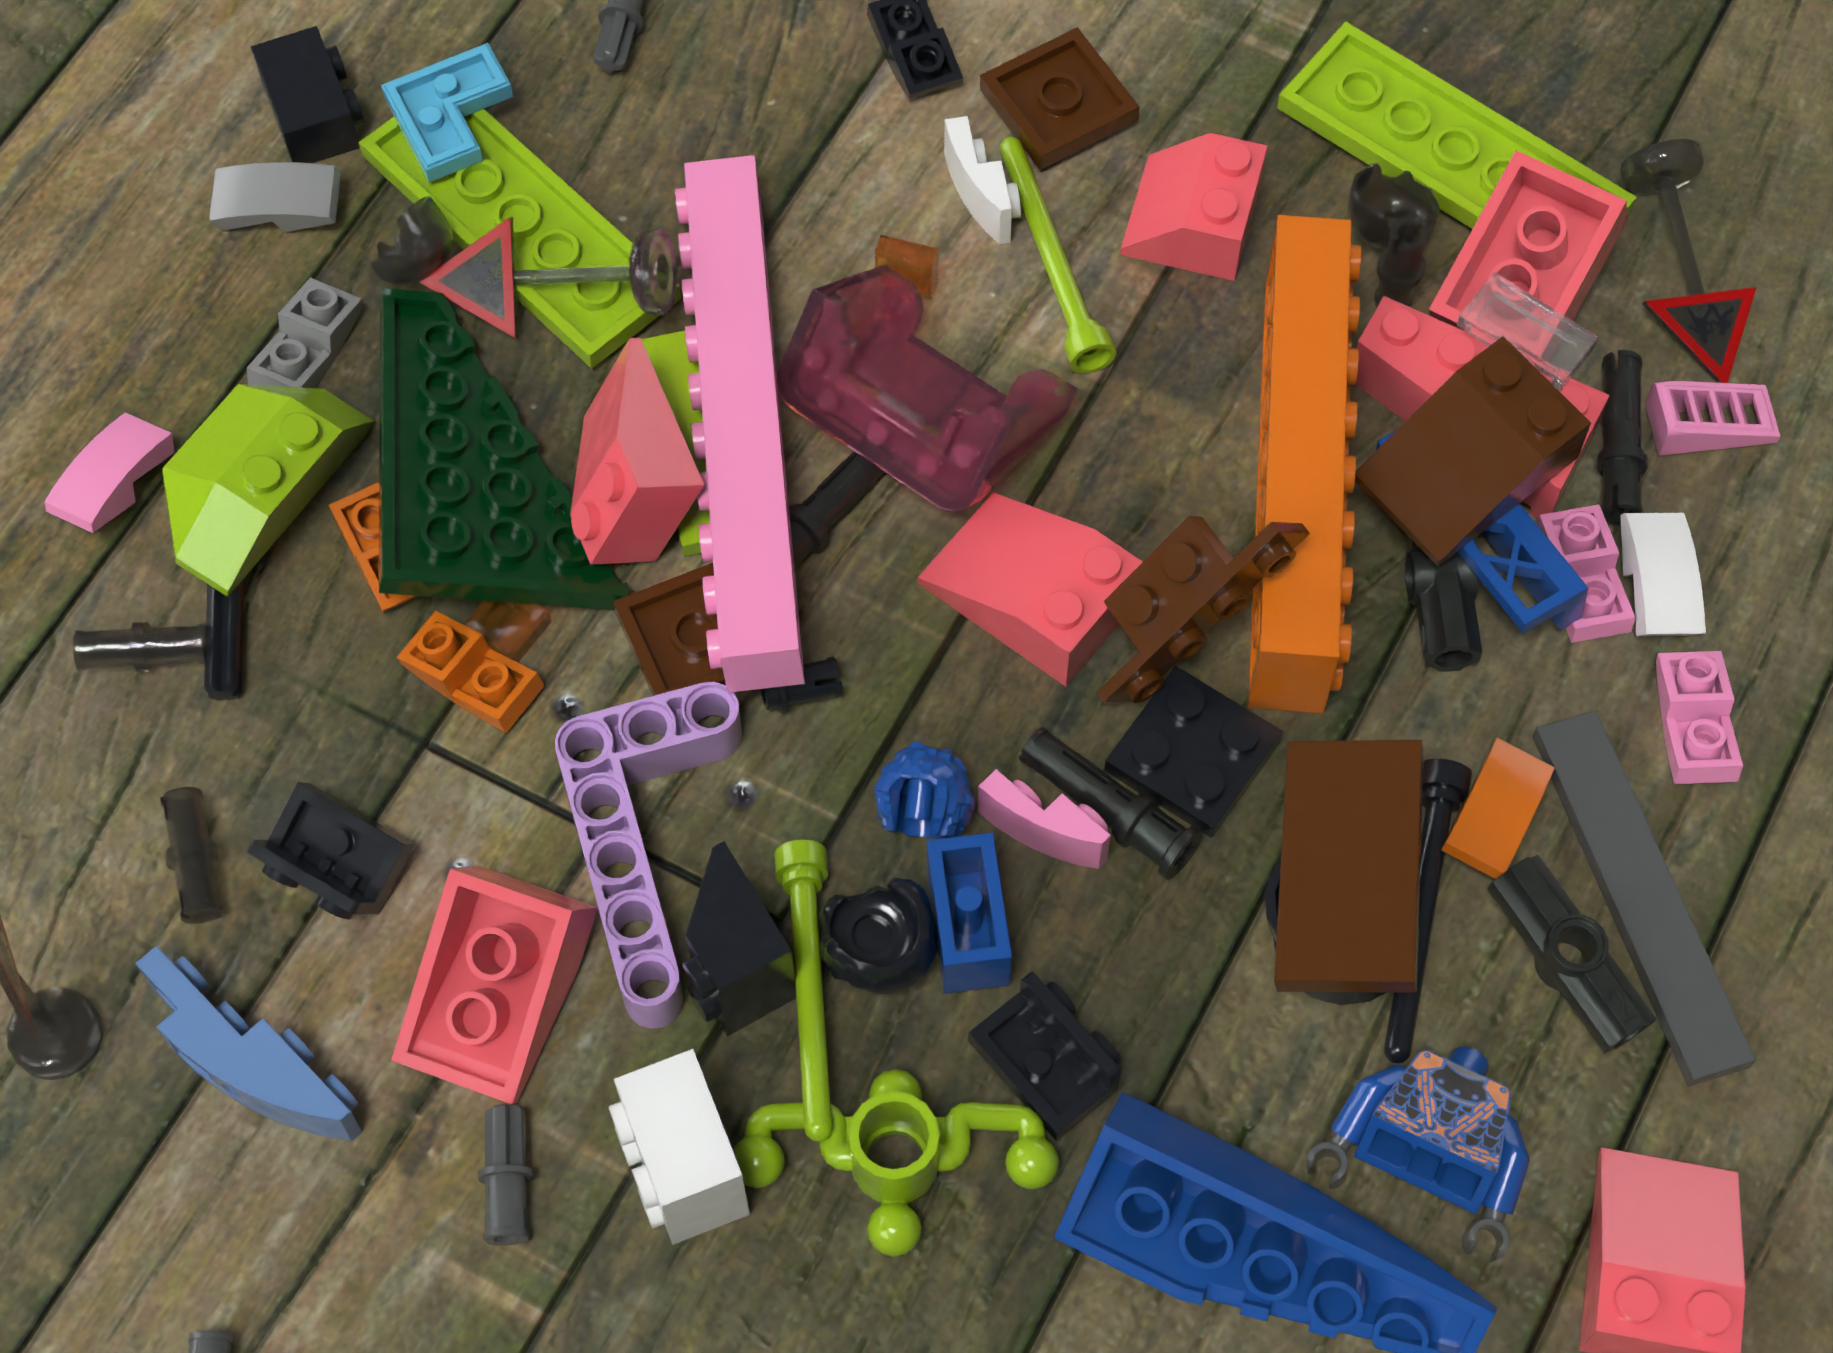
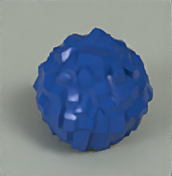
[873,741,975,839]

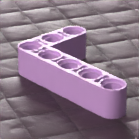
[555,682,743,1029]

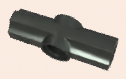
[1405,535,1482,672]
[1488,855,1656,1054]

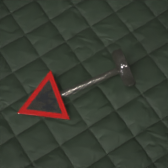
[1619,139,1757,383]
[419,217,677,338]
[0,915,104,1080]

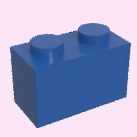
[927,833,1012,994]

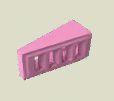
[1645,381,1781,456]

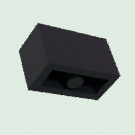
[250,26,364,163]

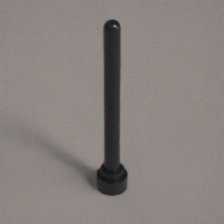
[1384,758,1472,1063]

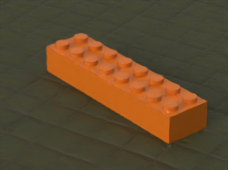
[1247,215,1361,714]

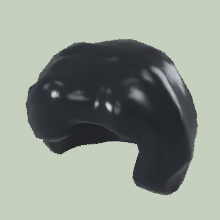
[818,877,937,994]

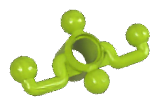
[733,1068,1060,1257]

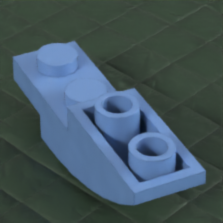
[135,945,362,1141]

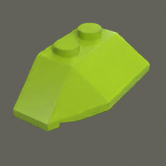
[162,384,374,597]

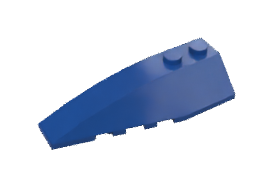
[1054,1092,1497,1353]

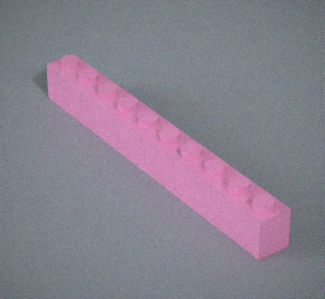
[675,155,805,693]

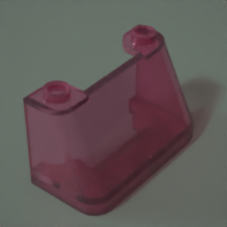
[777,265,1078,512]

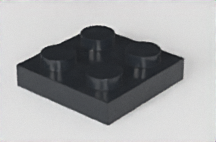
[1104,665,1283,838]

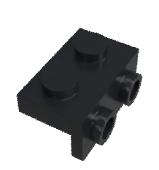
[247,782,415,920]
[968,971,1121,1141]

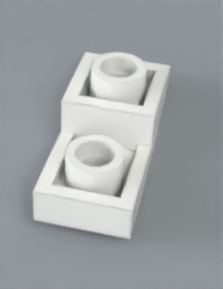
[944,116,1021,244]
[1620,513,1706,636]

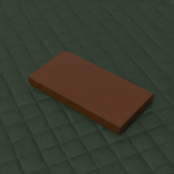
[1274,740,1424,993]

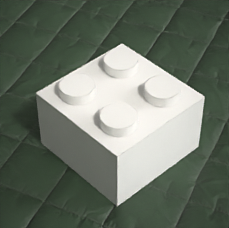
[608,1049,750,1245]

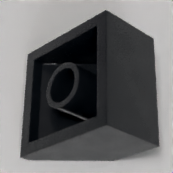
[682,841,796,1037]

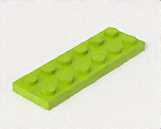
[1277,21,1637,229]
[358,109,681,369]

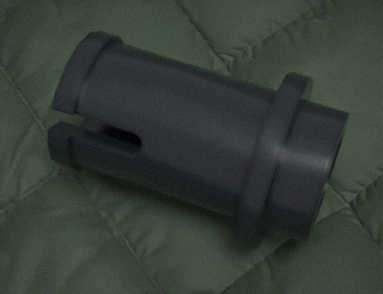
[760,656,842,714]

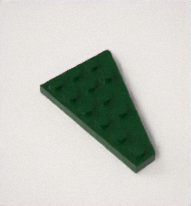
[379,287,629,610]

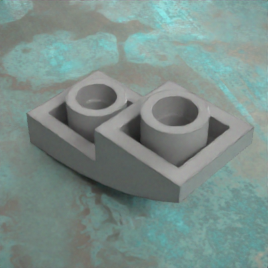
[209,162,341,233]
[246,277,362,388]

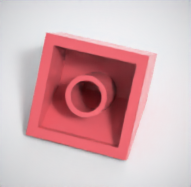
[1120,133,1268,281]

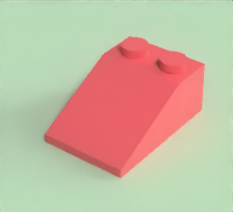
[570,338,704,565]
[917,492,1143,687]
[391,866,598,1105]
[1579,1147,1746,1353]

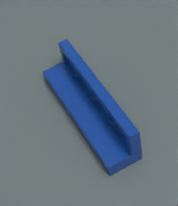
[1376,431,1588,634]

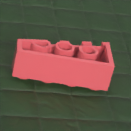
[1355,296,1610,520]

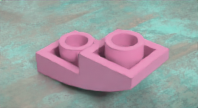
[44,413,175,533]
[1538,504,1636,643]
[1656,651,1743,784]
[977,769,1111,869]

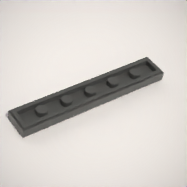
[1533,710,1756,1087]

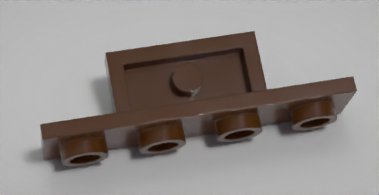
[1097,516,1310,703]

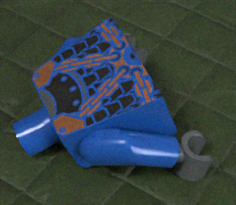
[1307,1047,1529,1262]

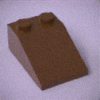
[1355,336,1591,566]

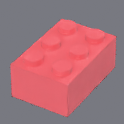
[1429,150,1627,368]

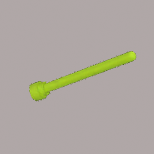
[999,137,1117,374]
[774,840,832,1142]

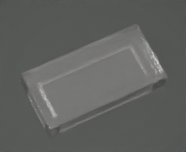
[1457,272,1598,392]

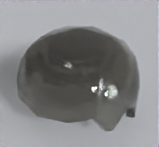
[1348,163,1440,251]
[371,195,453,286]

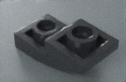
[867,0,963,99]

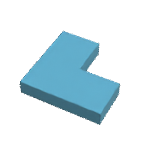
[381,43,513,182]

